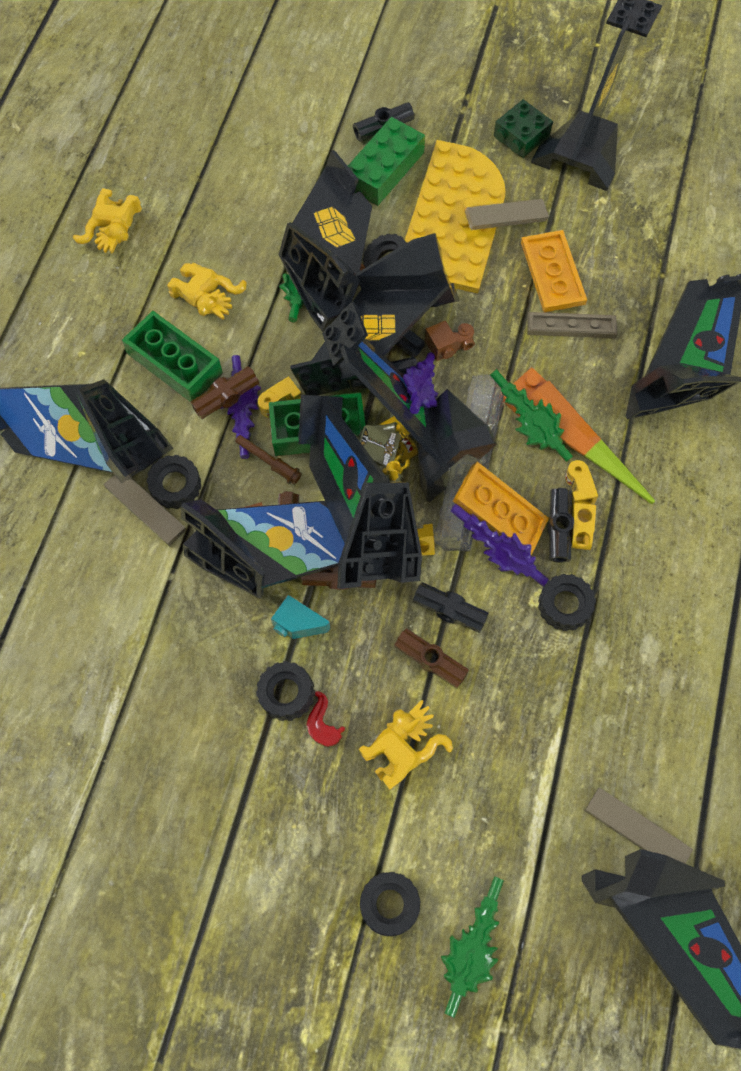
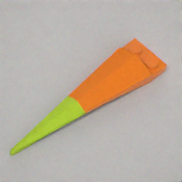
[499,367,655,504]

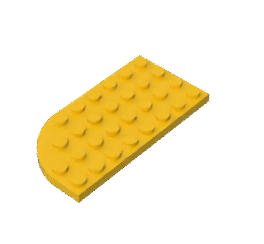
[405,140,506,294]

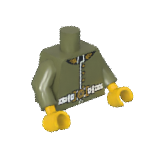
[355,422,410,481]

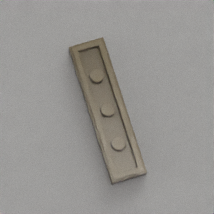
[465,199,549,230]
[527,312,617,338]
[103,475,187,546]
[584,788,693,864]

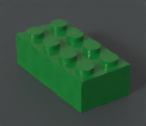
[348,117,425,206]
[122,310,223,402]
[269,393,365,456]

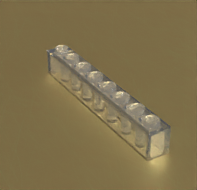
[434,374,504,551]

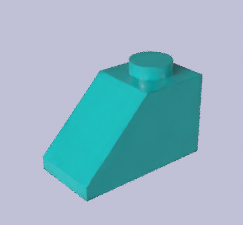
[271,595,330,639]

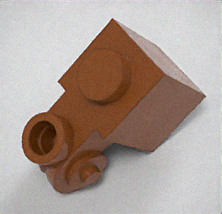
[425,320,475,361]

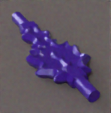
[403,352,439,414]
[220,355,261,459]
[450,504,549,587]

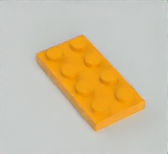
[521,230,587,313]
[453,461,549,555]

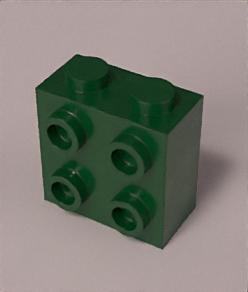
[493,99,553,158]

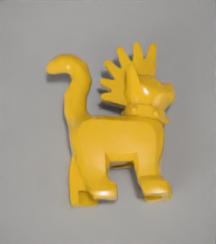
[73,188,142,254]
[167,263,247,320]
[358,700,453,790]

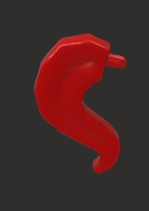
[306,691,345,747]

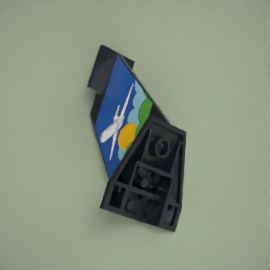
[0,379,174,483]
[181,499,345,599]

